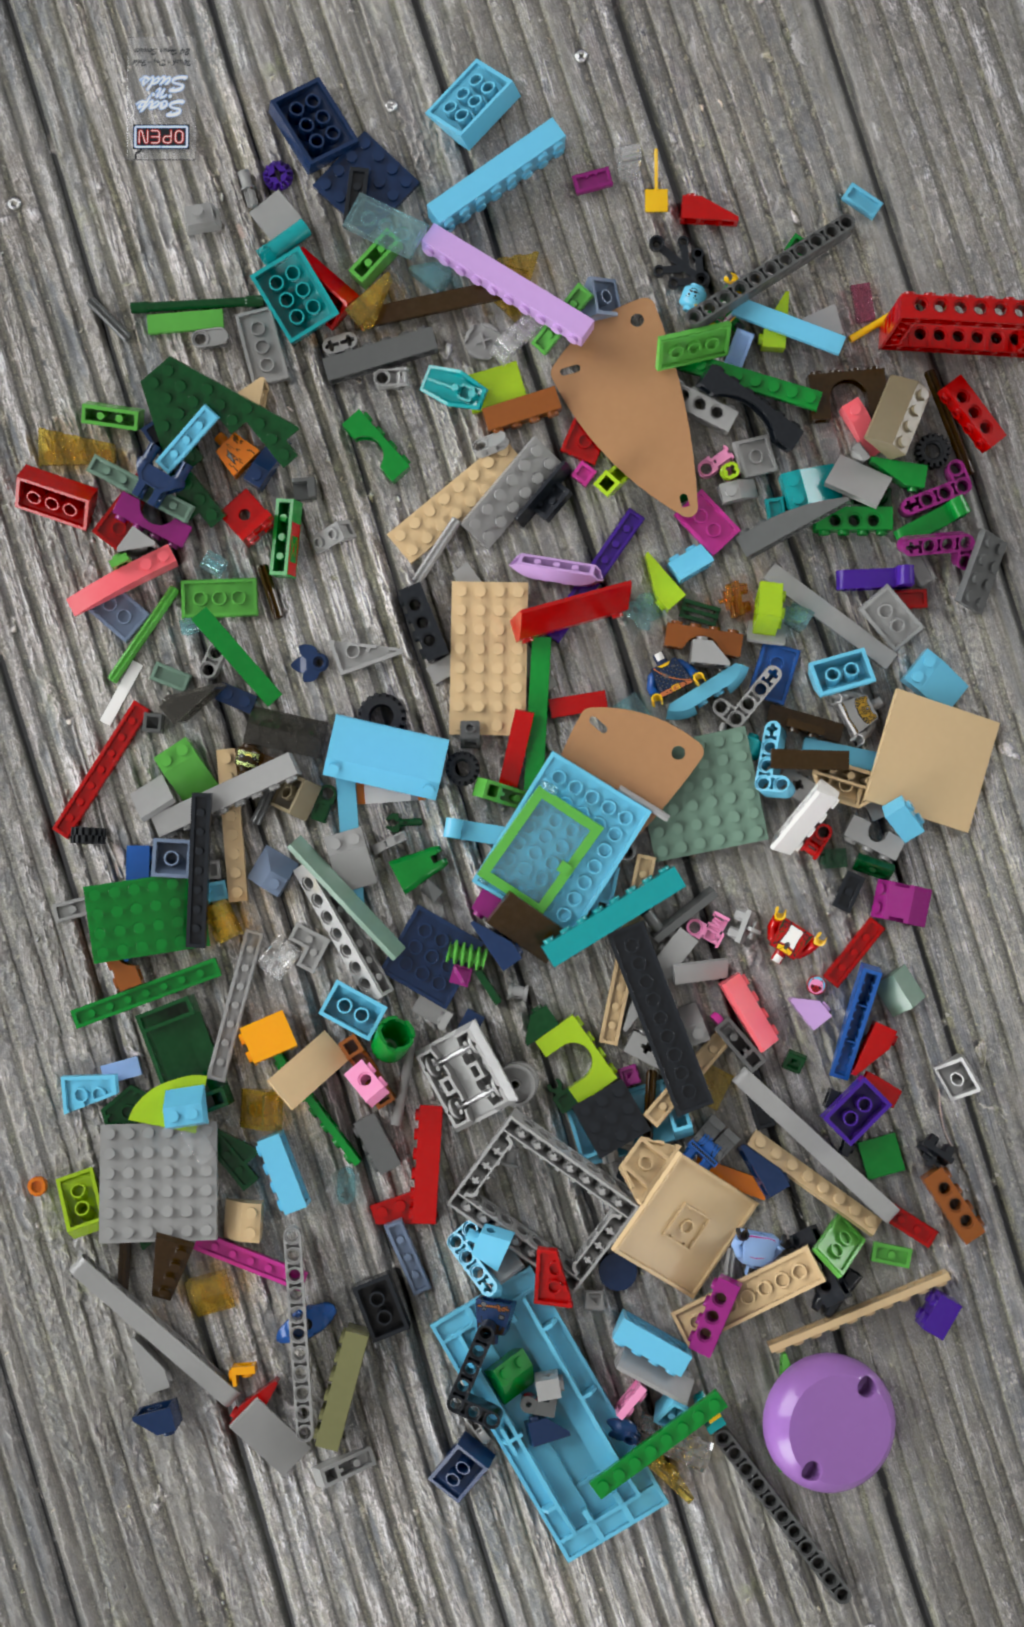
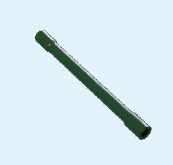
[130,295,265,314]

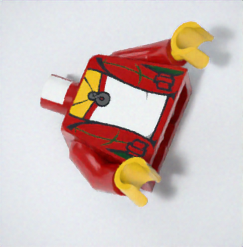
[767,906,827,965]

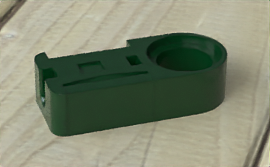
[310,785,337,823]

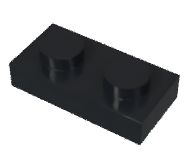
[831,870,866,913]

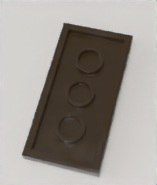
[486,890,563,963]

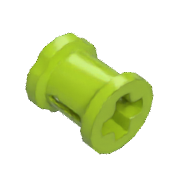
[719,461,740,481]

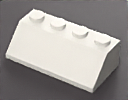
[770,779,840,855]

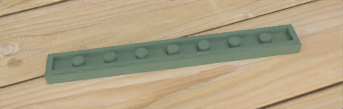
[287,835,406,961]

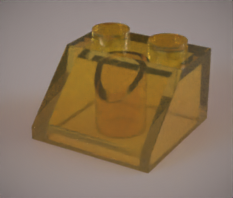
[207,899,244,944]
[240,1088,284,1131]
[185,1269,236,1317]

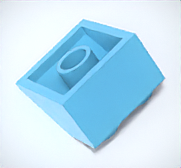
[667,544,714,585]
[163,1085,209,1129]

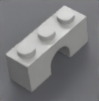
[841,814,904,863]

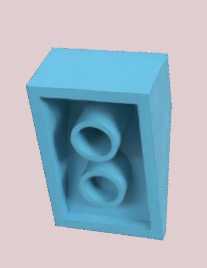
[900,648,969,707]

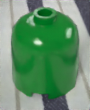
[371,1016,415,1063]

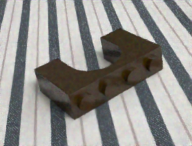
[806,366,886,424]

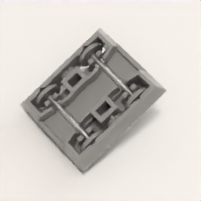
[414,1019,519,1133]

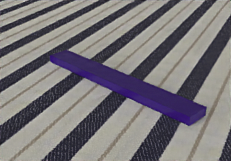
[546,508,645,644]

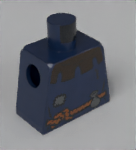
[476,1295,517,1345]

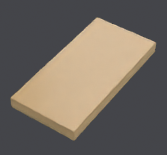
[267,1030,348,1110]

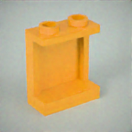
[238,1010,298,1066]

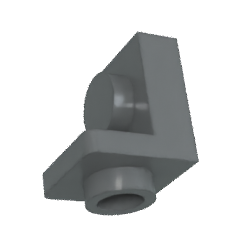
[460,721,480,748]

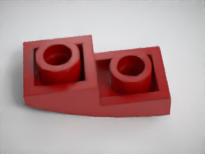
[864,1071,902,1108]

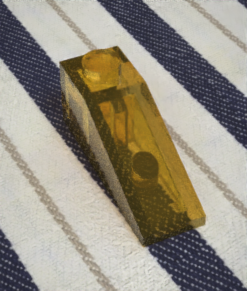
[345,271,393,332]

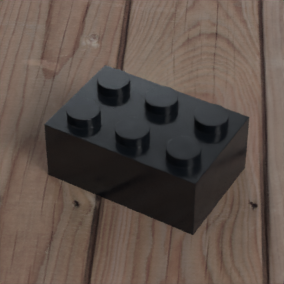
[352,1269,411,1343]

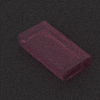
[850,282,876,324]

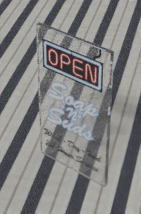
[127,36,197,161]

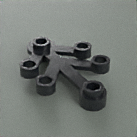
[649,235,710,290]

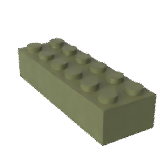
[313,1322,370,1452]

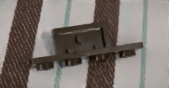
[766,704,844,742]

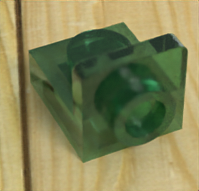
[819,848,848,869]

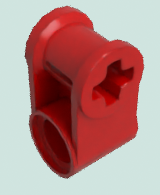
[800,823,832,860]

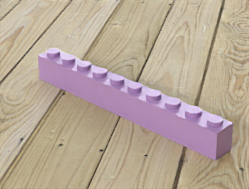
[421,223,595,346]

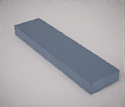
[384,1217,432,1296]

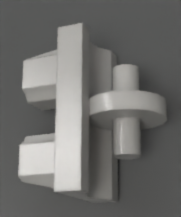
[727,909,762,945]

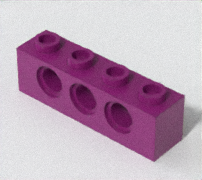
[688,1273,743,1358]

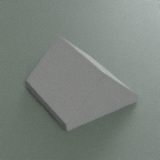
[117,526,160,557]
[933,1053,983,1101]

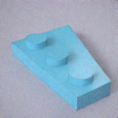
[61,1074,119,1115]

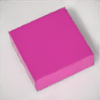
[570,460,597,488]

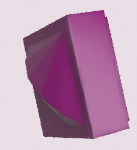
[449,964,473,987]
[617,1064,642,1087]

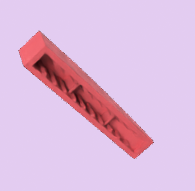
[66,544,179,617]

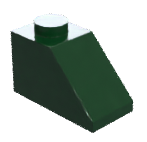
[525,1003,559,1046]

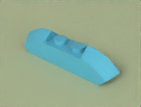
[666,663,749,720]

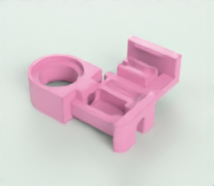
[698,445,741,482]
[685,911,730,948]

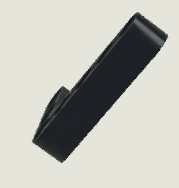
[447,1319,503,1429]

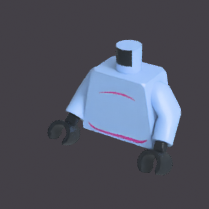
[731,1228,794,1275]

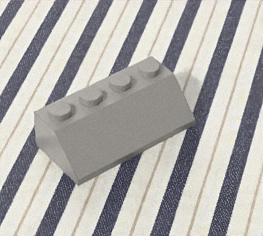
[614,1346,694,1406]

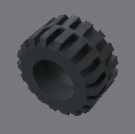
[357,693,407,729]

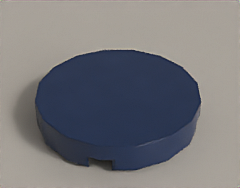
[599,1252,637,1291]

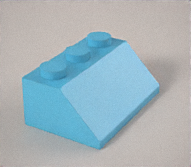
[808,647,876,698]
[318,979,388,1041]

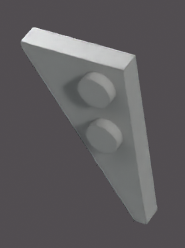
[329,640,404,676]

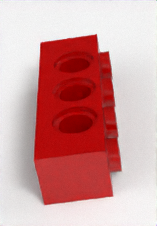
[937,374,1007,453]

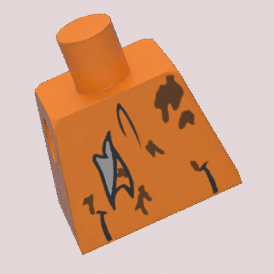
[214,432,260,480]

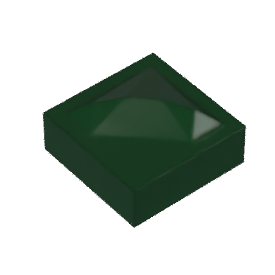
[781,1049,807,1074]

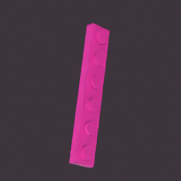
[193,1237,309,1292]

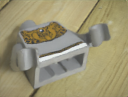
[828,691,884,748]

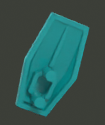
[419,364,488,410]

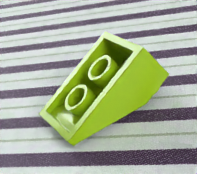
[55,1167,99,1239]

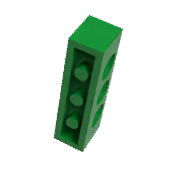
[813,507,893,536]

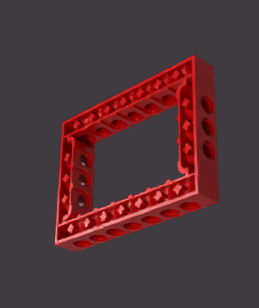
[878,291,1024,358]

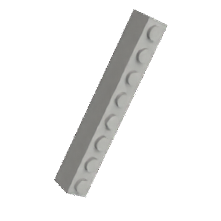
[151,752,302,839]

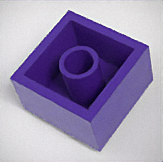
[915,1287,962,1340]

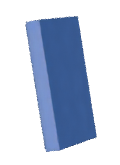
[749,644,801,706]

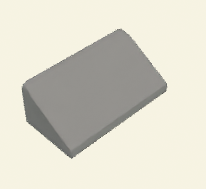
[746,620,786,646]

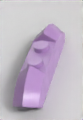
[509,553,604,587]

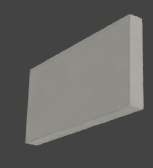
[235,306,290,385]
[229,1397,311,1476]

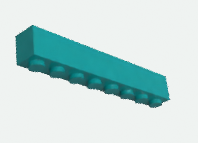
[541,865,686,967]

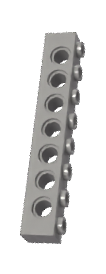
[293,865,394,1000]

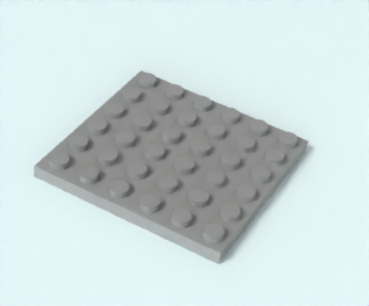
[99,1121,218,1244]

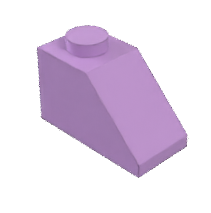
[787,997,832,1030]

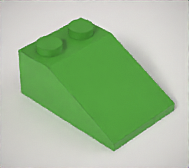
[154,737,219,801]

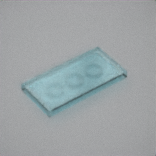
[342,192,428,260]

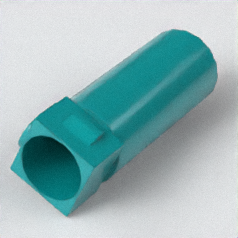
[256,219,312,265]

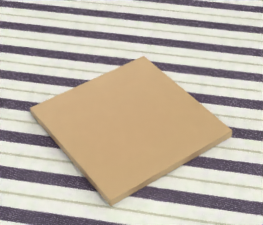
[863,688,1000,833]
[611,1151,759,1299]

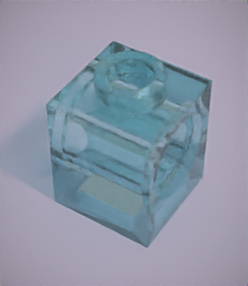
[199,550,228,579]

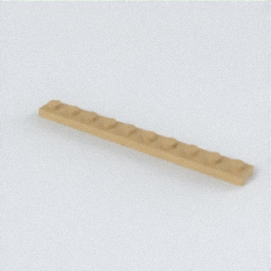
[598,854,657,1046]
[766,1269,951,1354]

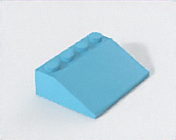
[425,58,521,151]

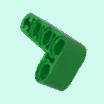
[892,494,971,547]

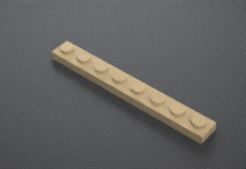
[216,748,249,902]
[746,1129,882,1237]

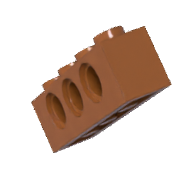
[919,1166,986,1245]

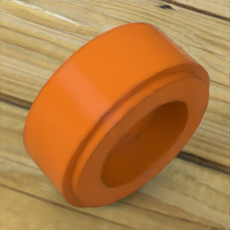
[27,1176,48,1196]

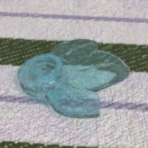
[625,593,662,631]

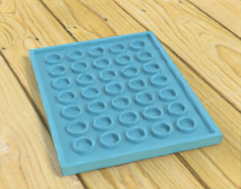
[472,750,652,928]

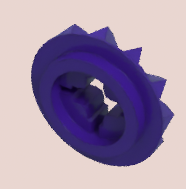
[263,160,293,191]

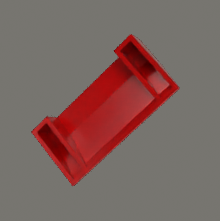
[510,580,632,644]

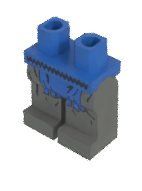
[683,1114,741,1170]

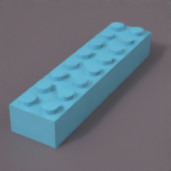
[427,117,566,233]

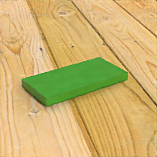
[655,321,732,371]
[181,578,259,619]

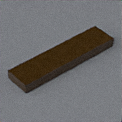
[770,749,849,771]

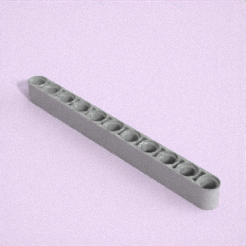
[731,1066,900,1224]
[283,1224,314,1443]
[69,1254,242,1407]

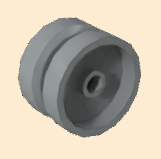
[503,1060,539,1107]

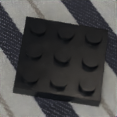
[571,1079,651,1159]

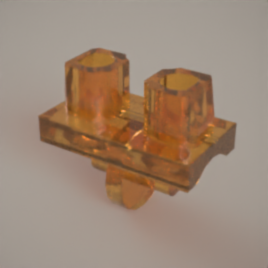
[719,580,752,618]

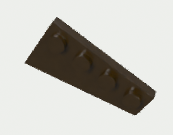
[152,1232,194,1301]

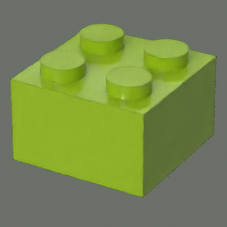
[752,581,786,636]

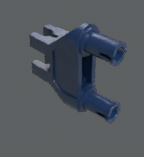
[132,441,193,509]

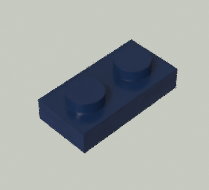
[215,682,258,714]

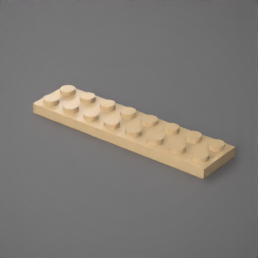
[387,444,518,565]
[670,1244,827,1348]

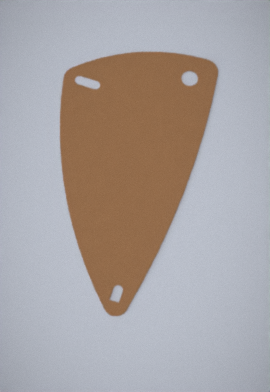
[551,298,698,517]
[561,707,704,839]

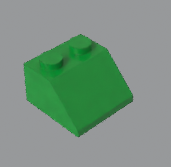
[484,1348,535,1405]

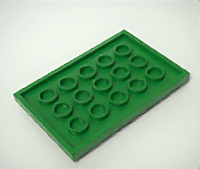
[83,877,211,964]

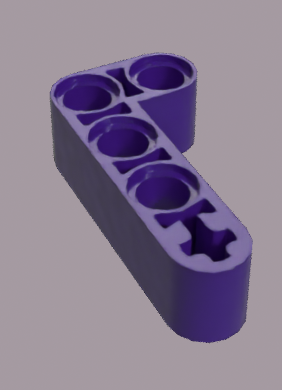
[836,564,915,591]

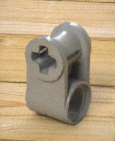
[374,367,410,391]

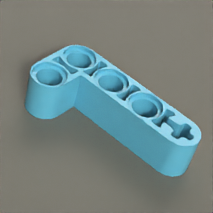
[755,721,795,799]
[443,817,505,845]
[447,1220,503,1299]

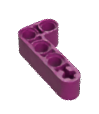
[898,459,972,518]
[896,531,975,570]

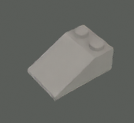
[323,827,378,890]

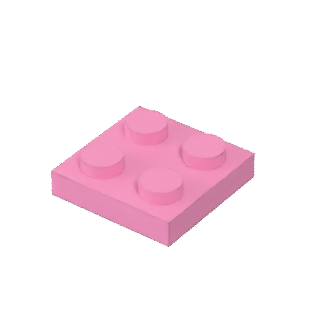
[614,1379,647,1420]

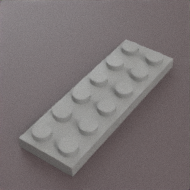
[460,436,561,550]

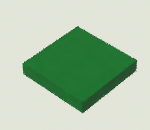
[857,1132,905,1180]

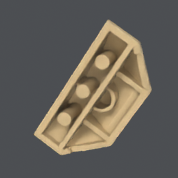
[812,765,871,809]

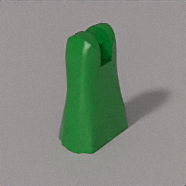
[389,846,448,895]

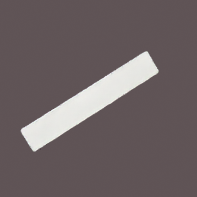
[100,660,143,726]

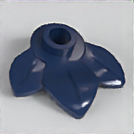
[291,644,329,682]
[606,1418,642,1446]

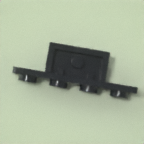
[515,460,573,528]

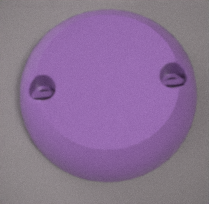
[763,1352,896,1493]

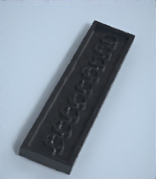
[607,920,714,1117]

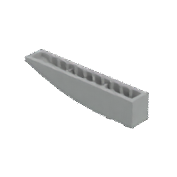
[622,927,699,1032]

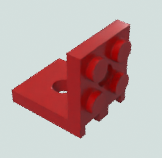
[222,488,274,548]

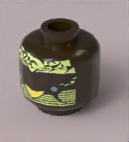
[234,743,261,772]

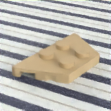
[618,1136,682,1206]

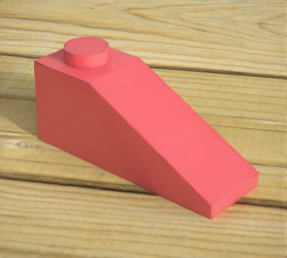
[839,397,881,460]

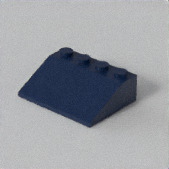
[269,77,359,175]

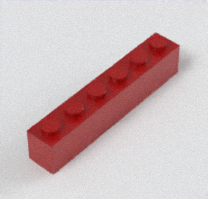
[409,1105,443,1224]

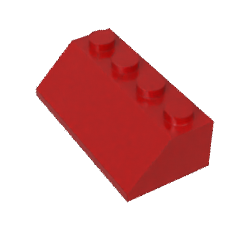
[301,247,360,331]
[15,464,98,531]

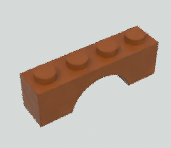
[663,620,744,659]
[106,960,145,992]
[338,1033,396,1110]

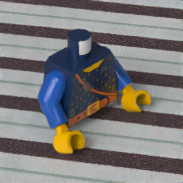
[647,651,706,707]

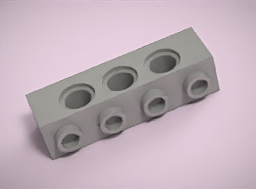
[679,379,739,436]

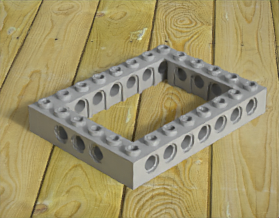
[447,1108,640,1294]

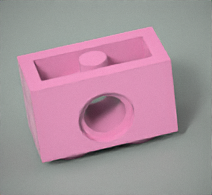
[344,1059,390,1108]

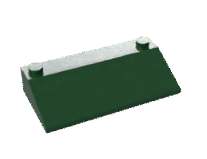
[135,994,235,1113]

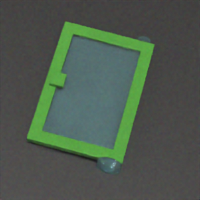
[477,779,604,914]

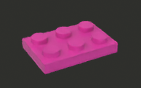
[673,489,741,557]

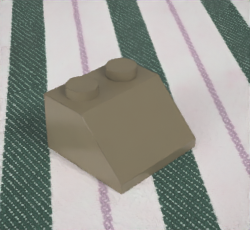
[270,776,322,822]

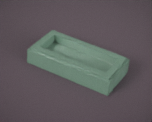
[149,661,193,693]

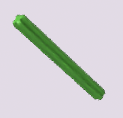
[108,585,179,683]

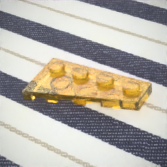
[38,427,116,466]

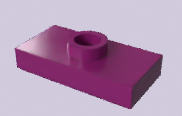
[572,166,613,196]

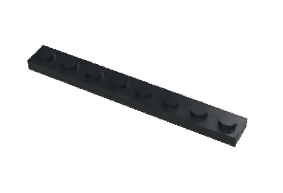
[186,792,213,948]

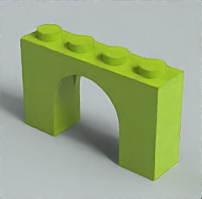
[535,1014,618,1103]

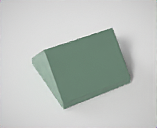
[877,964,926,1017]

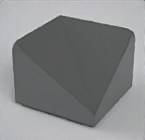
[142,712,165,734]
[421,880,443,903]

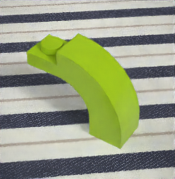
[593,465,630,498]

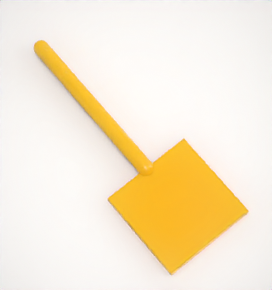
[645,148,668,212]

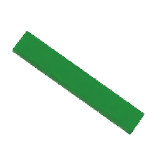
[191,607,282,707]

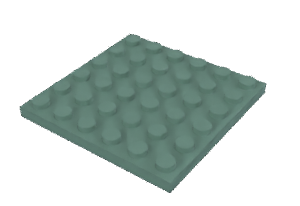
[648,726,769,862]

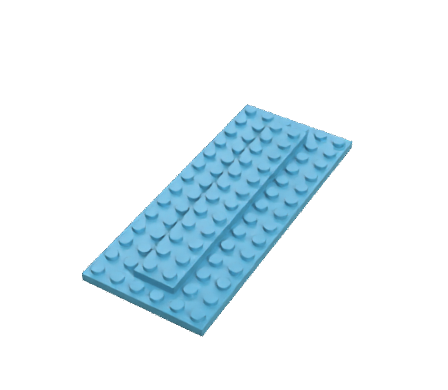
[430,1265,669,1563]

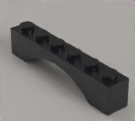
[695,364,804,453]

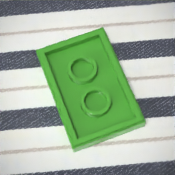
[812,1213,866,1279]

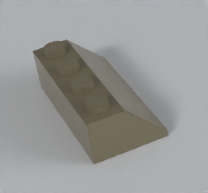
[864,375,932,460]

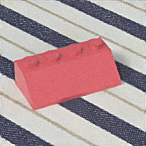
[718,972,779,1053]

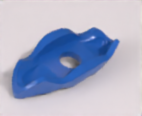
[276,1302,337,1343]

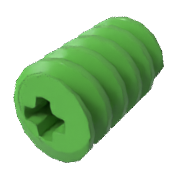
[445,940,488,971]

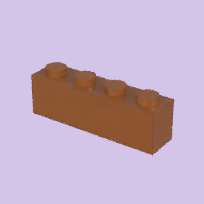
[482,386,562,434]

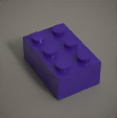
[820,1075,892,1146]

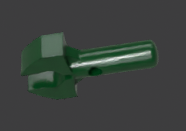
[386,813,423,833]

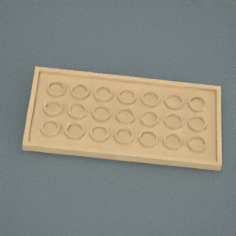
[449,581,529,736]

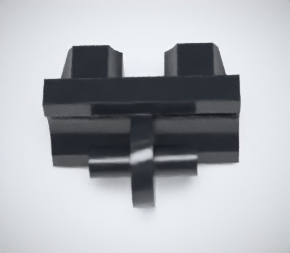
[916,1133,955,1168]

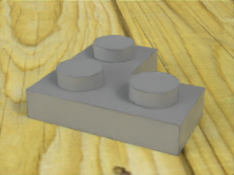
[288,922,331,974]

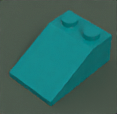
[778,464,843,511]

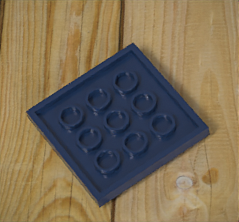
[313,131,420,238]
[382,904,484,1009]

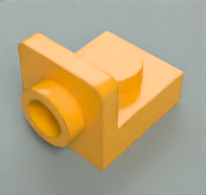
[229,1361,258,1387]

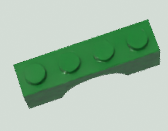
[342,409,411,485]

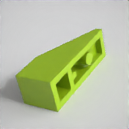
[758,291,790,353]
[644,552,686,612]

